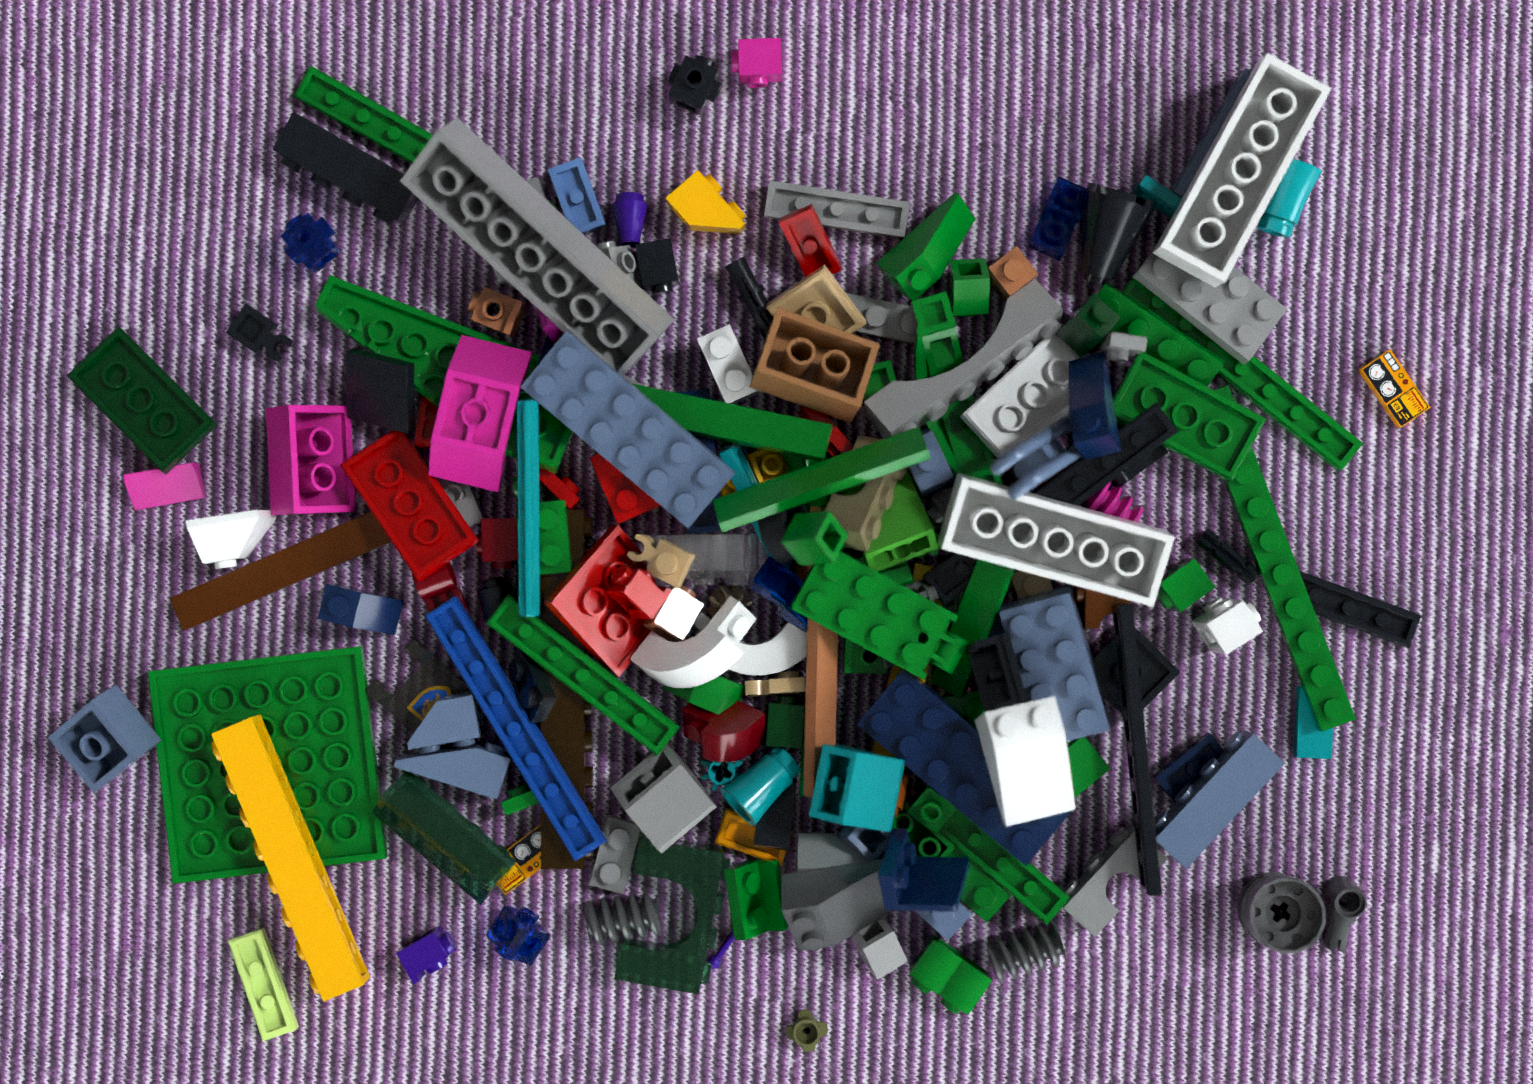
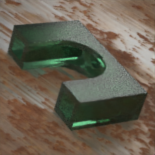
[614,833,730,994]

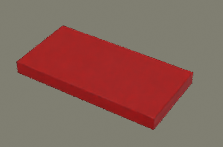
[340,430,479,582]

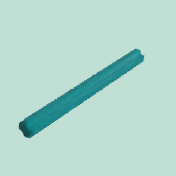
[517,400,540,617]

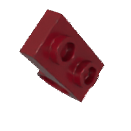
[412,561,473,621]

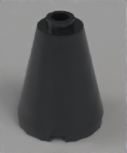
[1079,182,1157,285]

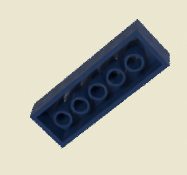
[857,669,1073,866]

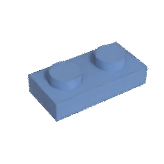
[548,157,606,234]

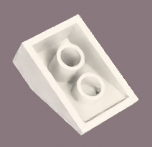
[975,696,1075,827]

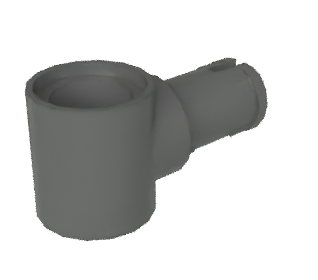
[1323,876,1367,952]

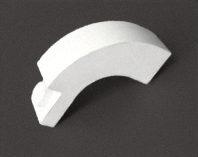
[630,596,757,688]
[693,611,807,675]

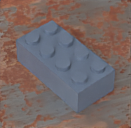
[999,585,1111,741]

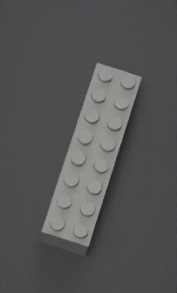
[400,118,675,376]

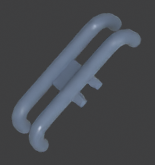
[990,415,1083,499]

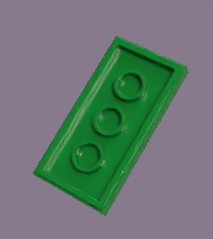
[1113,352,1266,482]

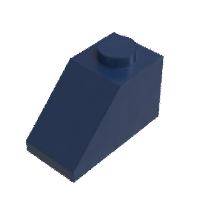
[318,583,404,635]

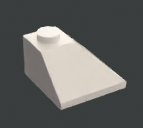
[186,510,277,569]

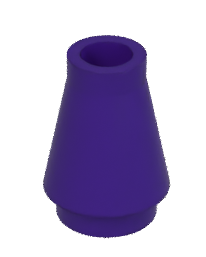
[612,192,648,248]

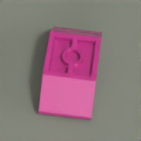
[428,335,533,492]

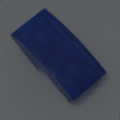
[1027,176,1086,261]
[749,556,807,633]

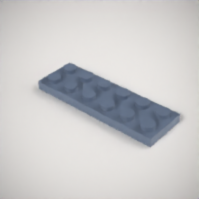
[521,330,736,528]

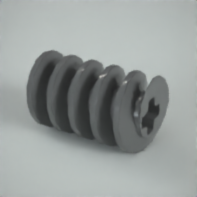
[585,891,662,945]
[986,920,1066,984]

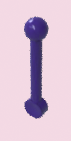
[707,929,734,969]

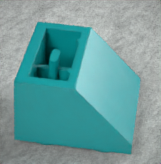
[809,744,905,832]

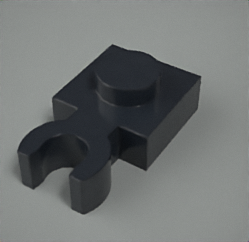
[226,304,296,363]

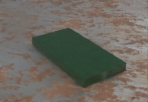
[67,327,218,475]

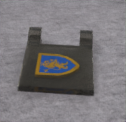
[366,638,479,749]

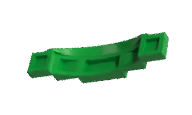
[910,291,1003,485]

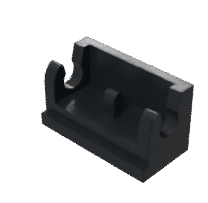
[967,632,1028,713]

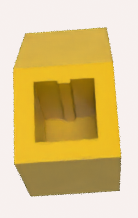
[666,170,746,234]

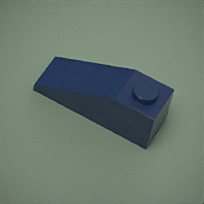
[1069,352,1121,460]

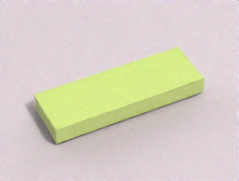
[228,927,299,1041]

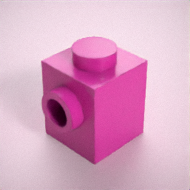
[731,38,782,88]

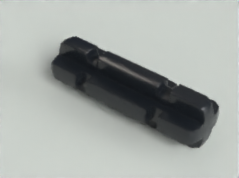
[1196,529,1260,585]

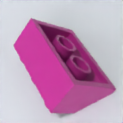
[266,405,356,515]

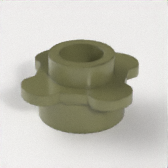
[785,1009,828,1052]

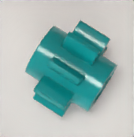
[701,759,743,791]

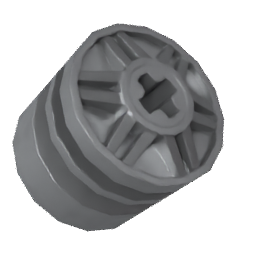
[1237,872,1326,954]

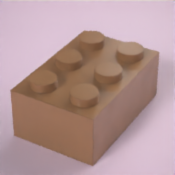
[749,307,880,423]

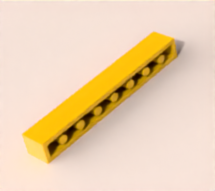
[211,714,370,1002]

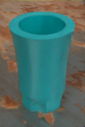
[1256,159,1322,238]
[720,747,801,826]

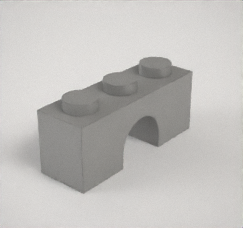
[1062,824,1168,937]

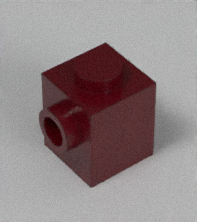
[476,518,518,569]

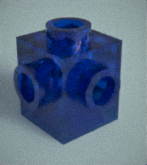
[280,213,343,273]
[486,905,551,966]

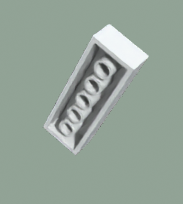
[1152,53,1332,288]
[937,473,1175,607]

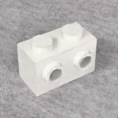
[1191,597,1263,655]

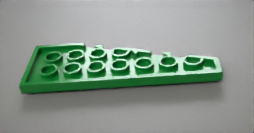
[315,275,574,474]

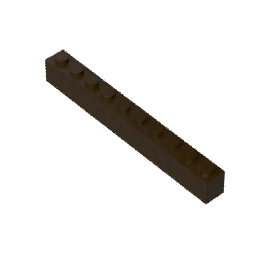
[540,510,594,869]

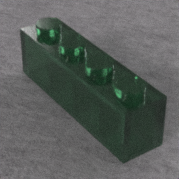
[372,771,517,905]

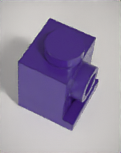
[396,925,457,984]

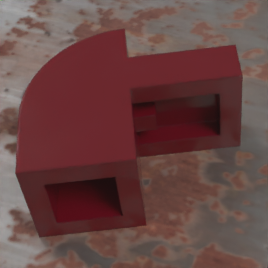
[682,700,766,762]

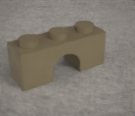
[825,435,906,552]

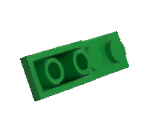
[891,800,1011,923]

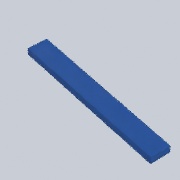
[425,596,607,861]

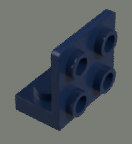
[877,828,970,912]

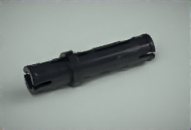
[725,257,773,340]

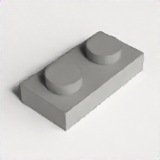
[589,815,641,894]

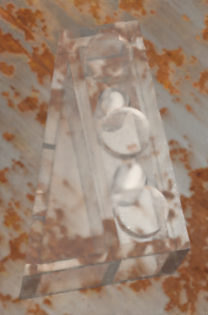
[647,534,772,585]

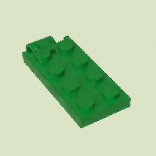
[790,552,969,680]

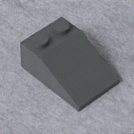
[781,859,894,951]

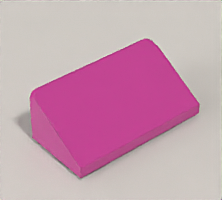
[123,462,206,510]

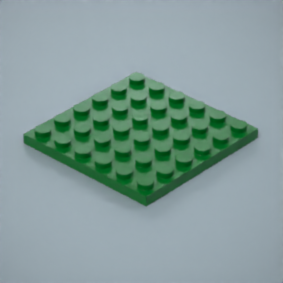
[148,646,388,884]

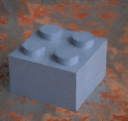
[48,685,162,793]

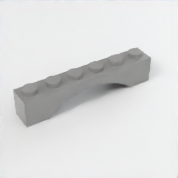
[864,279,1063,438]

